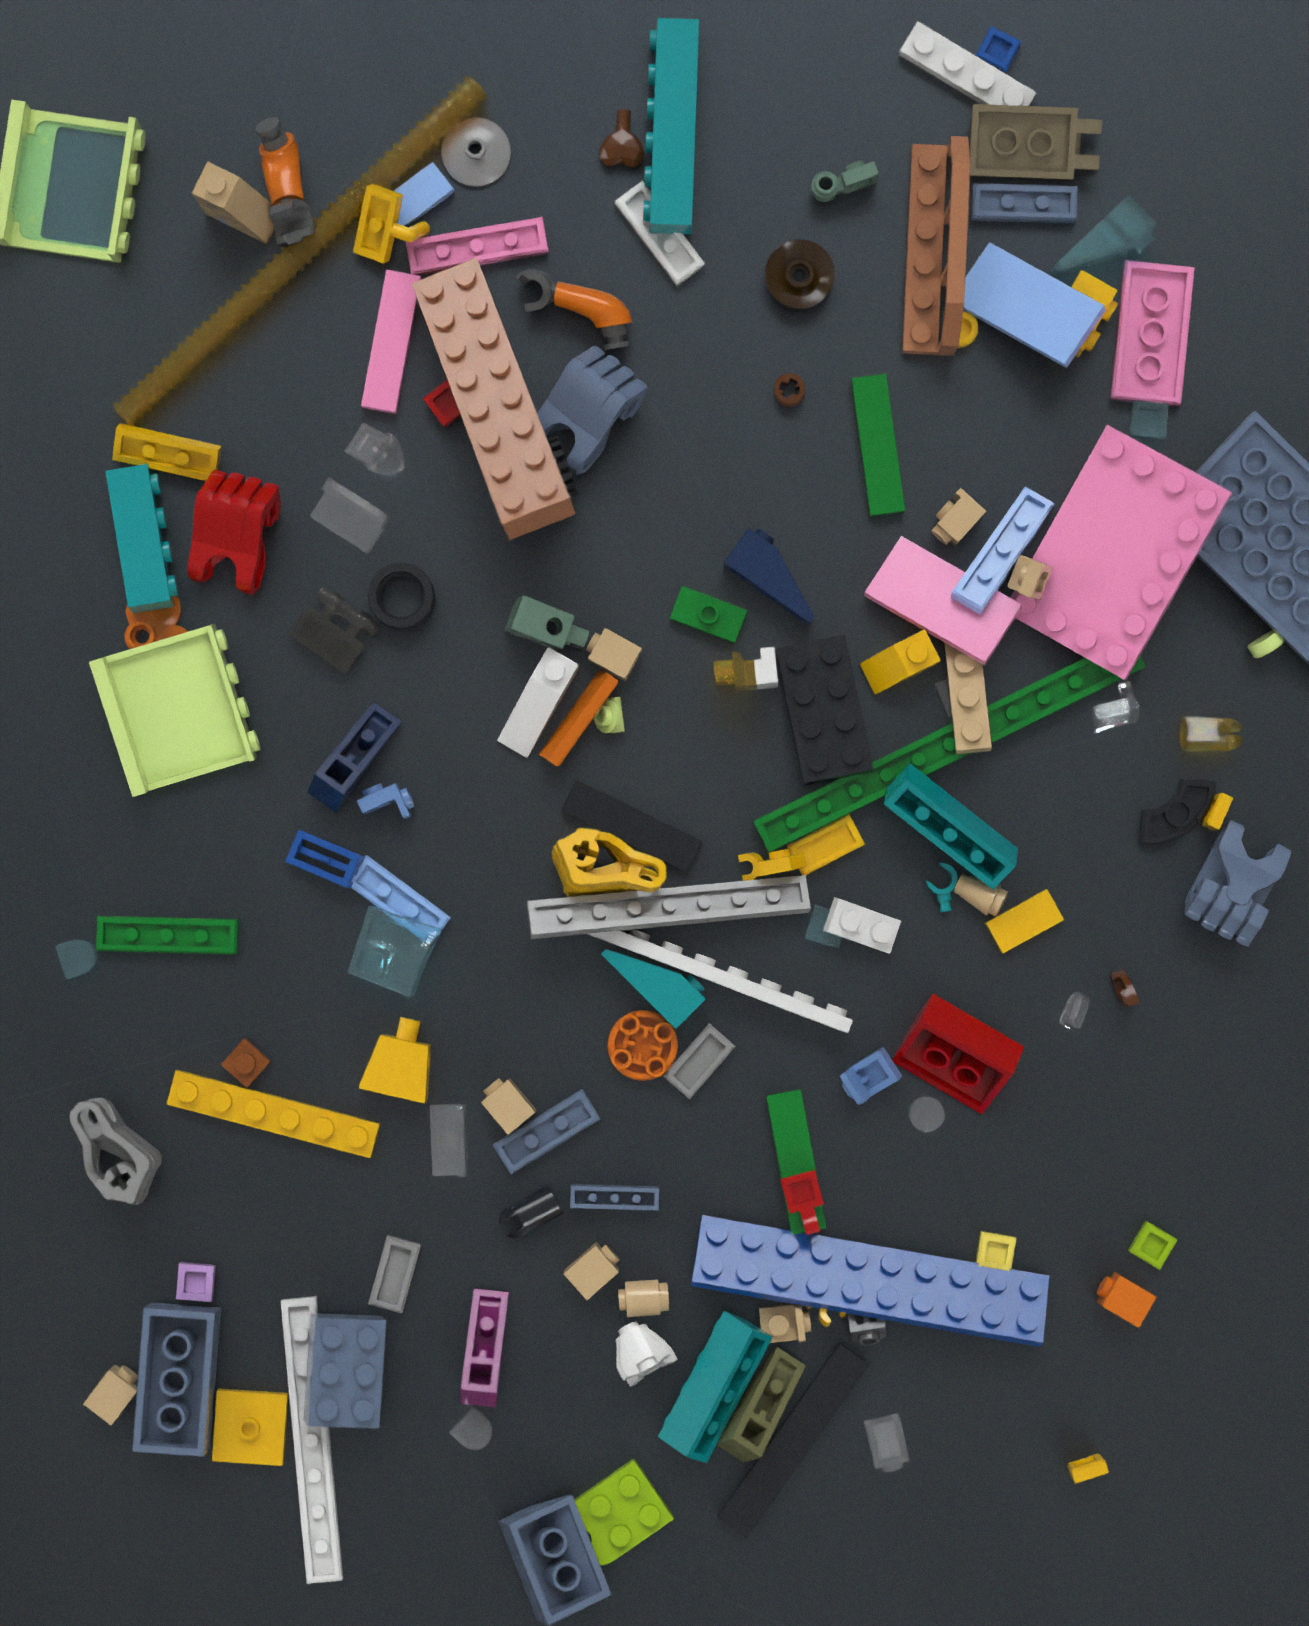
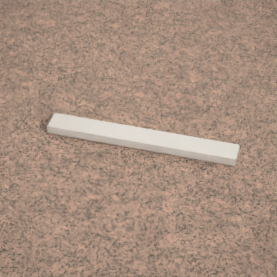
[281,1296,343,1584]

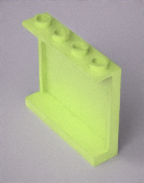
[89,624,261,797]

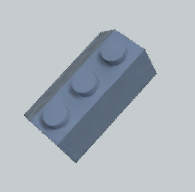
[498,1494,612,1625]

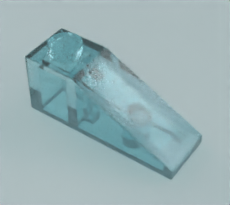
[1049,195,1158,278]

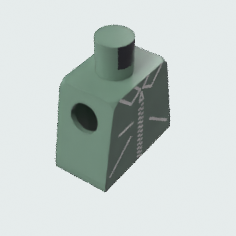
[504,595,589,650]

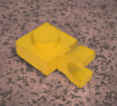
[738,849,806,881]

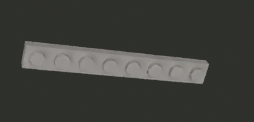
[526,875,811,939]

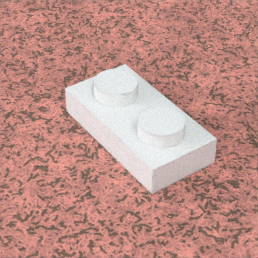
[823,897,901,954]

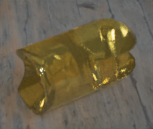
[1179,716,1243,751]

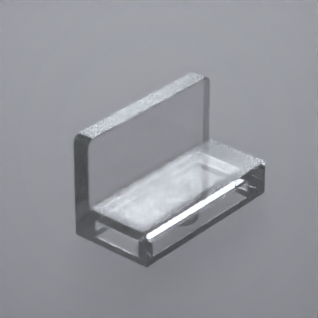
[311,478,391,553]
[430,1103,468,1177]

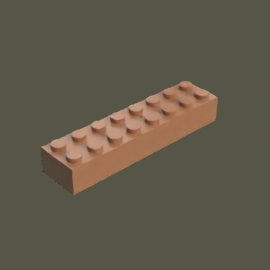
[411,258,576,540]

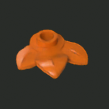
[125,597,189,649]

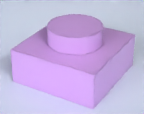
[176,1262,216,1302]

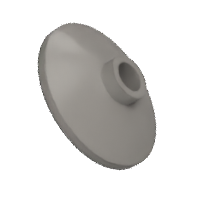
[441,117,511,187]

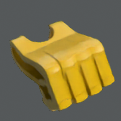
[551,828,666,897]

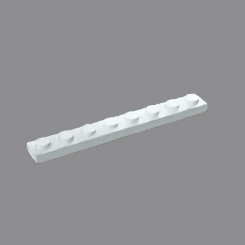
[588,929,853,1033]

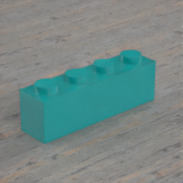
[105,464,178,614]
[884,763,1018,890]
[658,1311,773,1463]

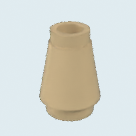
[953,873,1008,917]

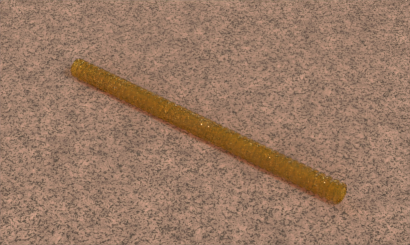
[113,76,487,427]

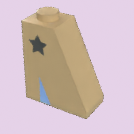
[192,162,275,244]

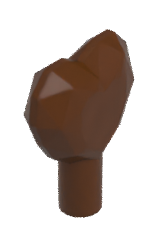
[599,109,644,167]

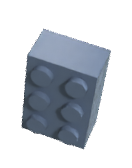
[304,1313,386,1428]

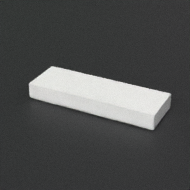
[615,181,705,286]

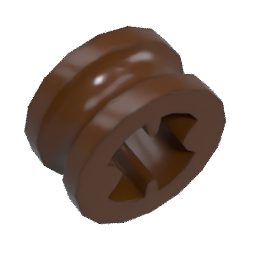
[774,373,805,407]

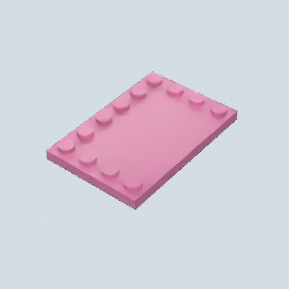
[1010,425,1233,680]

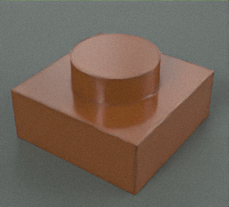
[221,1038,272,1088]

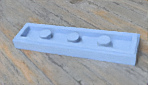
[951,487,1055,615]

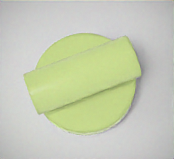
[593,697,625,733]

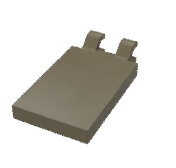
[970,104,1102,180]

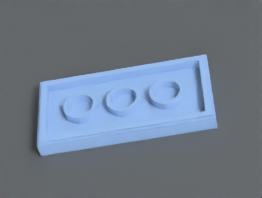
[963,242,1106,368]

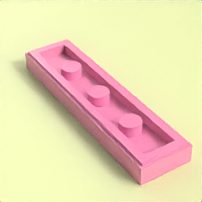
[406,217,549,276]
[361,270,422,414]

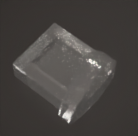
[344,422,404,474]
[1092,680,1140,733]

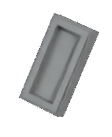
[663,1023,736,1099]
[368,1235,422,1314]

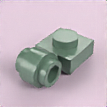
[811,160,879,202]

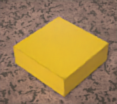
[1201,793,1233,831]
[1067,1454,1109,1484]

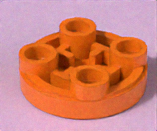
[608,1010,678,1081]

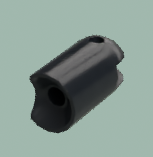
[499,1185,563,1239]

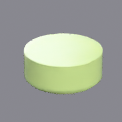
[1247,630,1284,658]

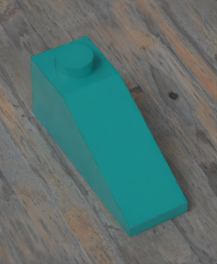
[601,949,705,1029]

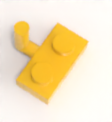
[353,183,430,264]

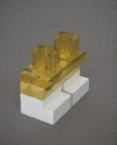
[713,647,778,692]

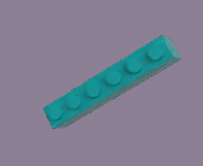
[643,18,699,235]

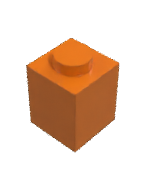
[1097,1271,1157,1328]

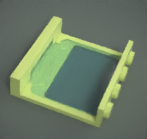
[0,100,146,263]

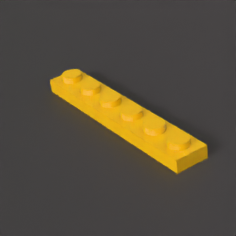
[167,1070,381,1158]

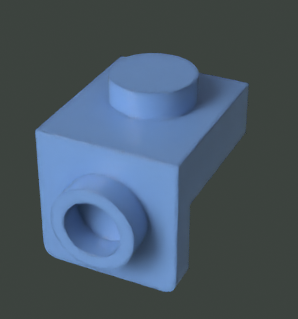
[357,783,415,819]
[840,1047,902,1105]

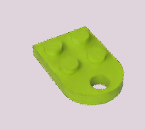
[574,1458,674,1566]

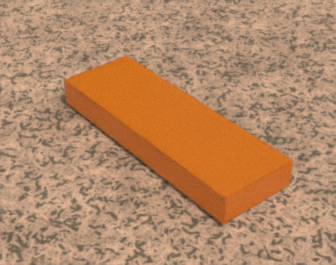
[539,669,618,767]

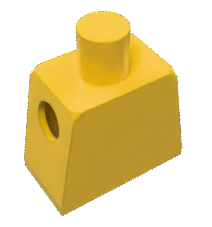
[359,1017,431,1103]

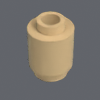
[618,1279,669,1317]

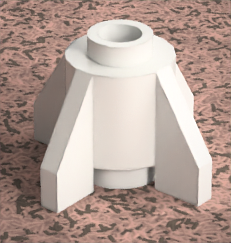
[615,1321,678,1387]

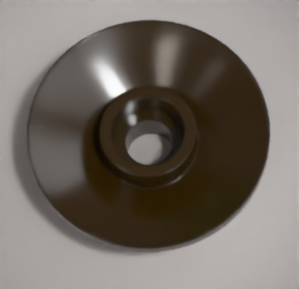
[765,239,835,309]

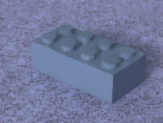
[132,1302,221,1457]

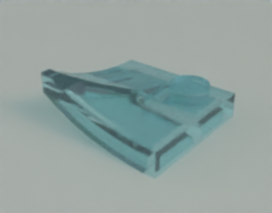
[348,906,442,997]

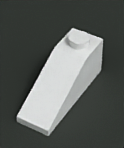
[497,647,580,758]

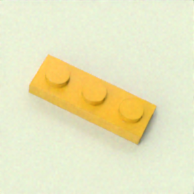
[112,423,222,481]

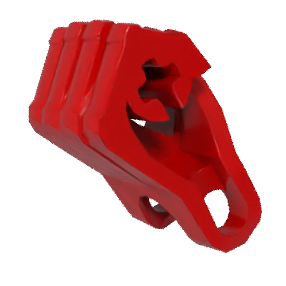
[187,470,281,595]

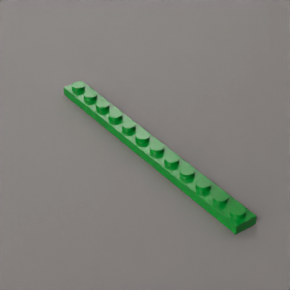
[753,655,1146,853]

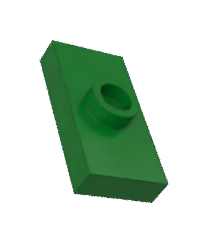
[670,586,747,644]

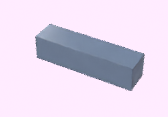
[570,1184,659,1211]

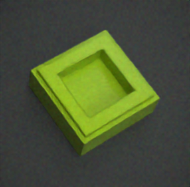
[1128,1220,1177,1270]

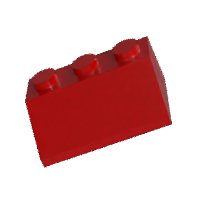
[892,994,1024,1114]

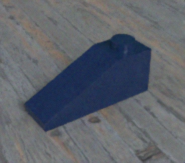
[723,528,814,626]
[307,702,402,812]

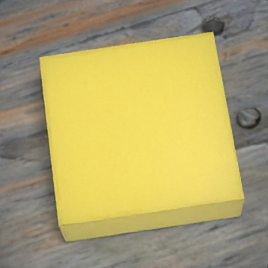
[975,1231,1017,1271]

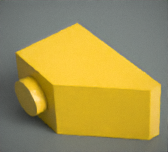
[859,629,941,695]

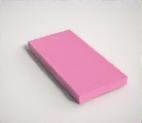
[1110,260,1195,407]
[864,536,1022,666]

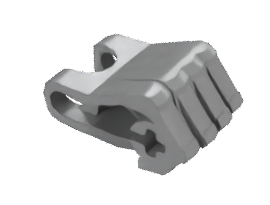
[70,1097,162,1204]

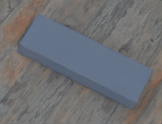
[971,183,1078,223]
[493,1088,601,1174]

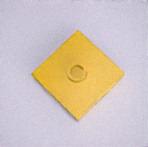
[212,1388,289,1466]

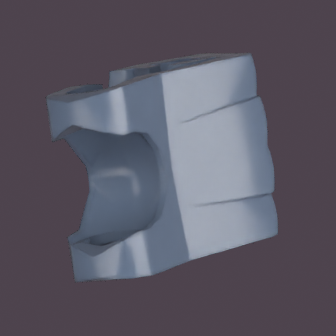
[537,345,648,475]
[1185,820,1291,947]

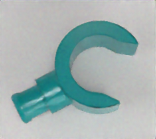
[925,863,958,912]

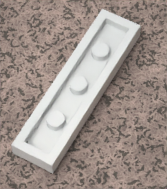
[899,22,1037,106]

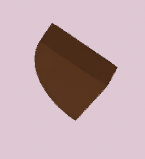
[1110,969,1140,1007]

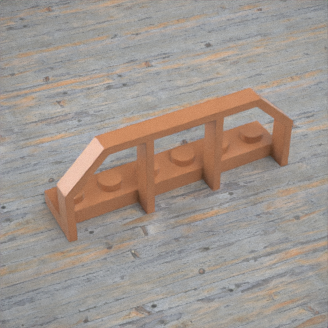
[902,136,971,356]

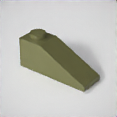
[716,1347,806,1463]

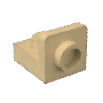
[1008,555,1053,600]
[758,1303,811,1343]

